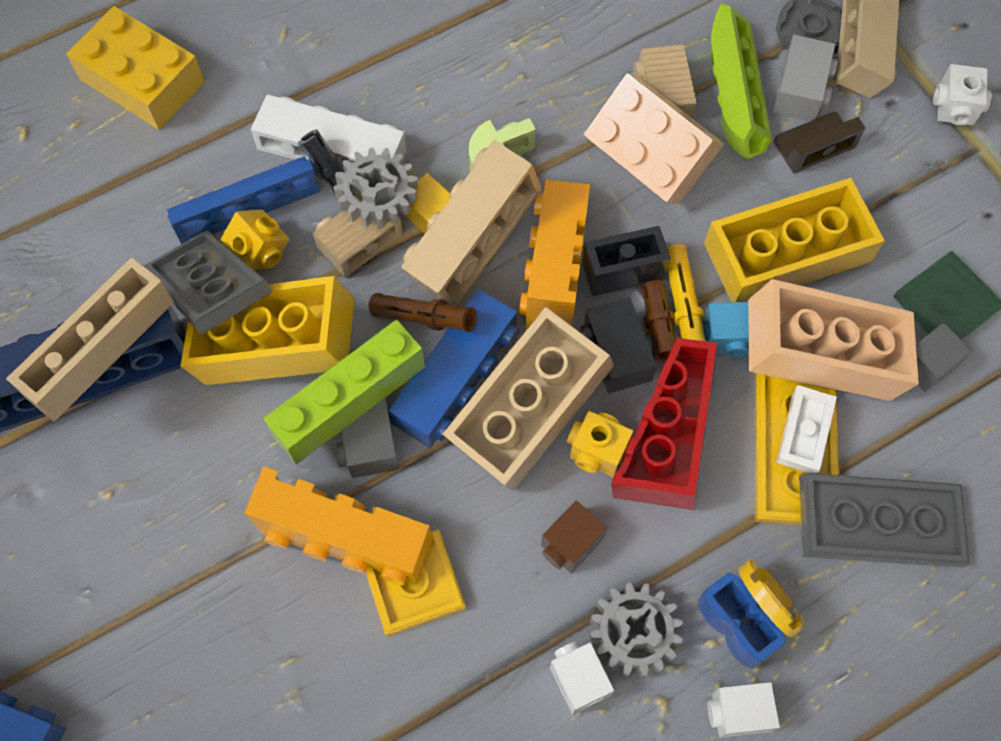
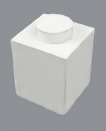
[550,641,614,715]
[707,682,780,738]

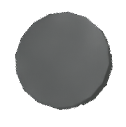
[776,0,842,52]

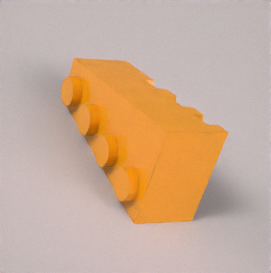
[519,179,590,330]

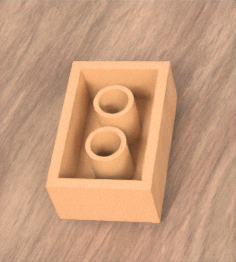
[584,73,724,203]

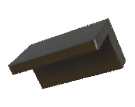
[773,112,866,174]

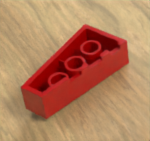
[611,338,717,510]

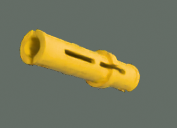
[667,244,706,341]

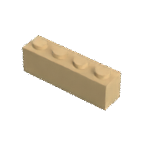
[836,0,900,98]
[6,257,174,422]

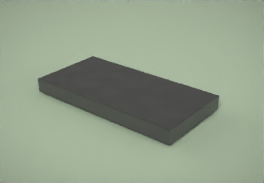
[144,230,272,334]
[799,472,970,568]

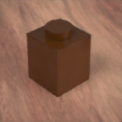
[541,500,607,573]

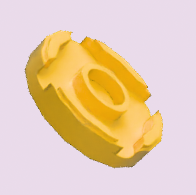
[738,559,805,638]

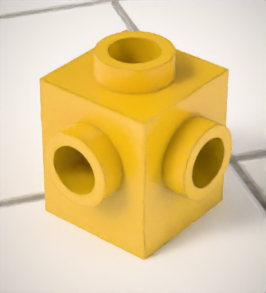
[220,209,290,270]
[567,411,633,478]

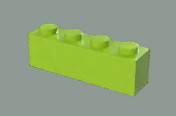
[263,319,425,465]

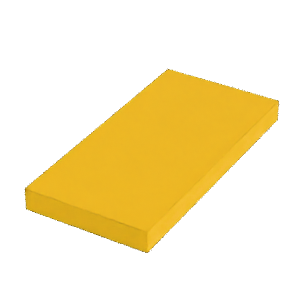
[754,373,839,525]

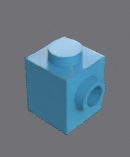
[703,302,749,358]

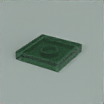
[893,250,1001,341]

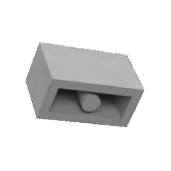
[772,34,838,121]

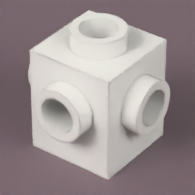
[933,64,992,126]

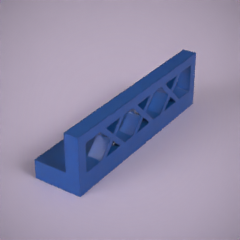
[166,156,320,244]

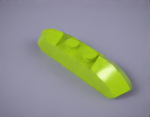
[710,3,772,159]

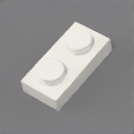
[776,385,837,473]

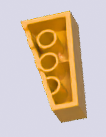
[244,466,434,585]

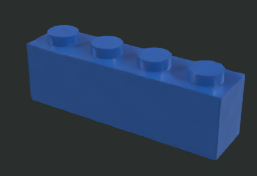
[388,289,519,449]

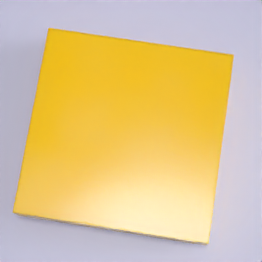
[366,529,466,637]

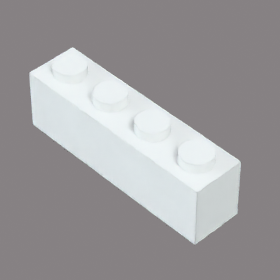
[251,94,407,176]

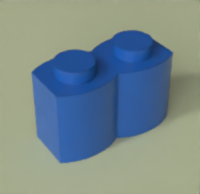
[697,572,786,669]

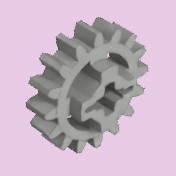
[334,148,418,228]
[589,582,683,679]

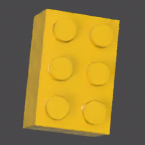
[66,6,205,130]

